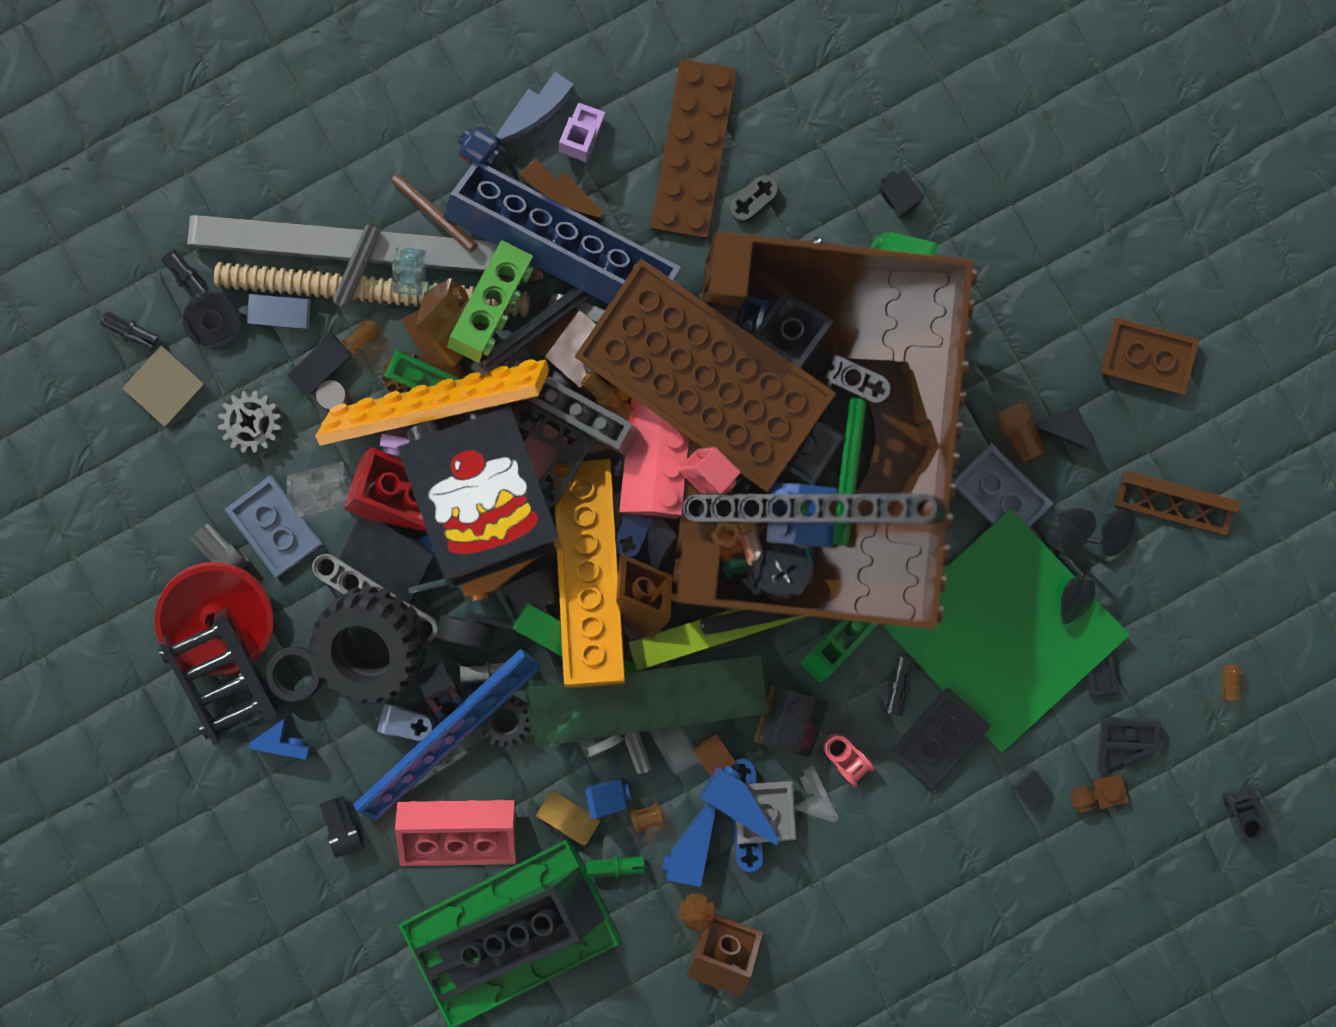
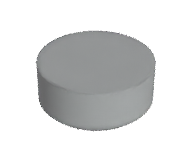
[316,380,346,410]

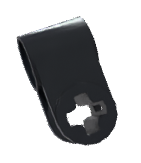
[1222,784,1267,843]

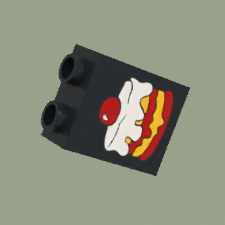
[397,405,562,589]

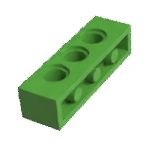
[447,240,534,363]

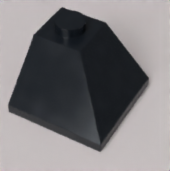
[752,290,834,372]

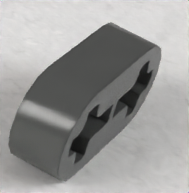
[729,175,777,222]

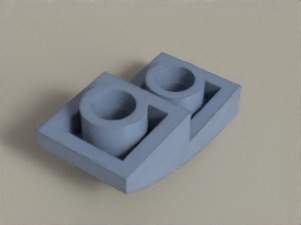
[247,294,311,328]

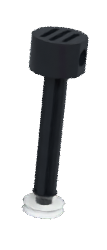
[500,565,625,757]

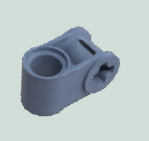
[377,703,436,741]

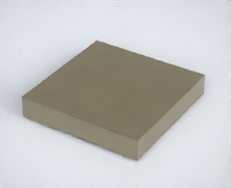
[122,346,205,427]

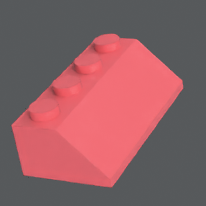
[619,397,689,519]
[395,800,516,866]

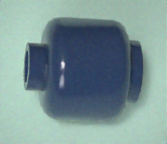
[457,126,502,167]

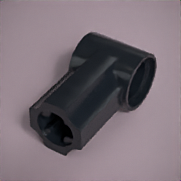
[319,795,365,858]

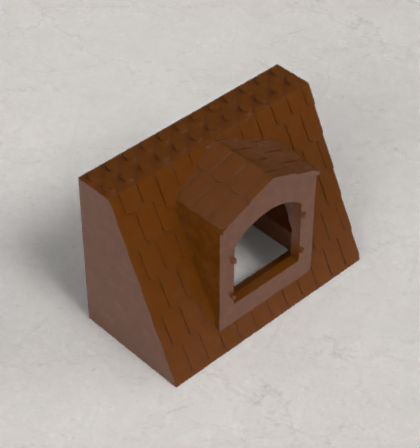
[671,231,977,629]

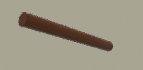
[391,174,478,253]

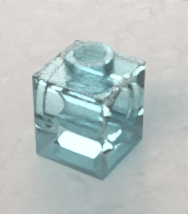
[392,247,426,296]

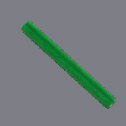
[832,398,867,546]

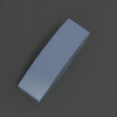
[496,72,575,145]

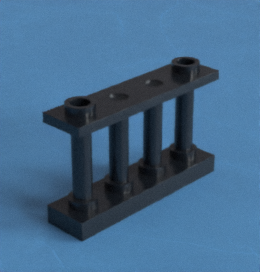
[158,607,279,746]

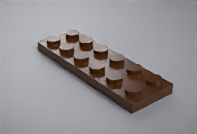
[651,59,737,239]

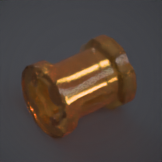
[629,802,664,835]

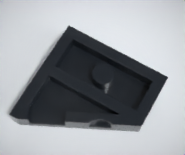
[1097,717,1161,774]

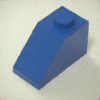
[585,778,631,819]

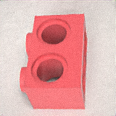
[678,447,740,495]

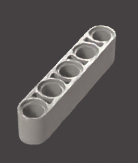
[312,554,439,642]

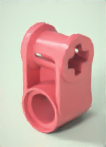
[822,733,876,788]

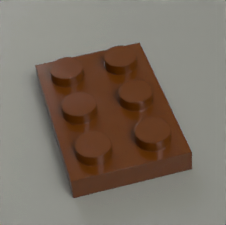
[1099,317,1200,396]

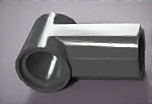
[190,523,250,568]

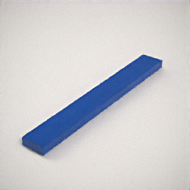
[353,649,541,821]

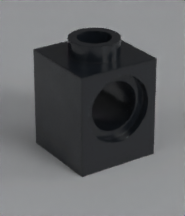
[878,169,925,218]

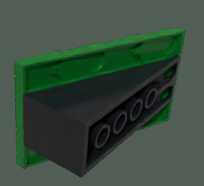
[398,838,622,1027]

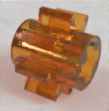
[679,893,714,930]

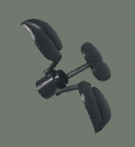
[1045,508,1135,625]

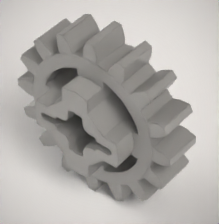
[218,391,283,453]

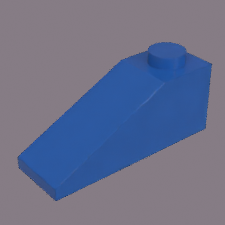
[699,766,779,845]
[662,802,716,887]

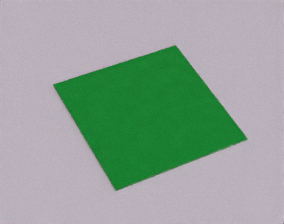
[883,509,1129,753]

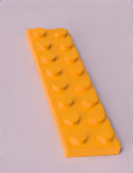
[315,360,549,446]
[553,459,625,688]

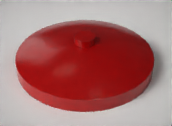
[154,562,274,676]

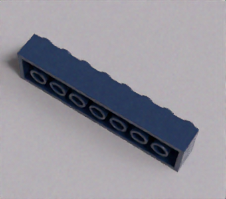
[444,161,681,304]

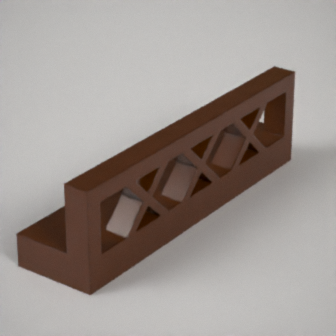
[1114,471,1241,536]

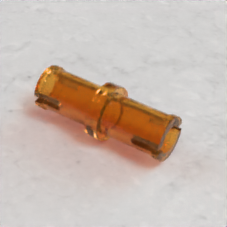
[581,371,634,420]

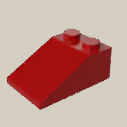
[344,447,427,531]

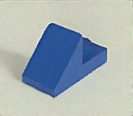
[248,718,312,760]

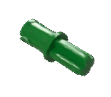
[586,856,644,879]

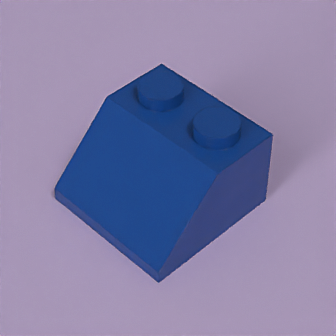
[766,483,839,548]

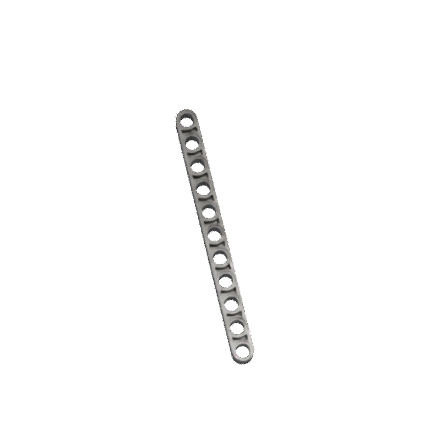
[187,215,498,273]

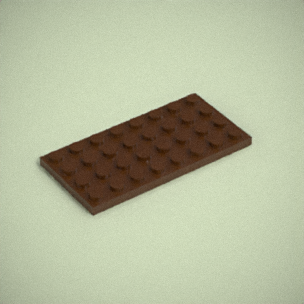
[574,258,837,492]

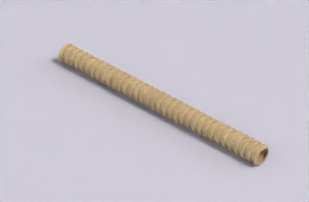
[214,262,530,317]

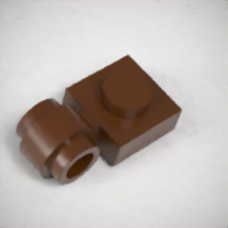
[1070,773,1129,812]

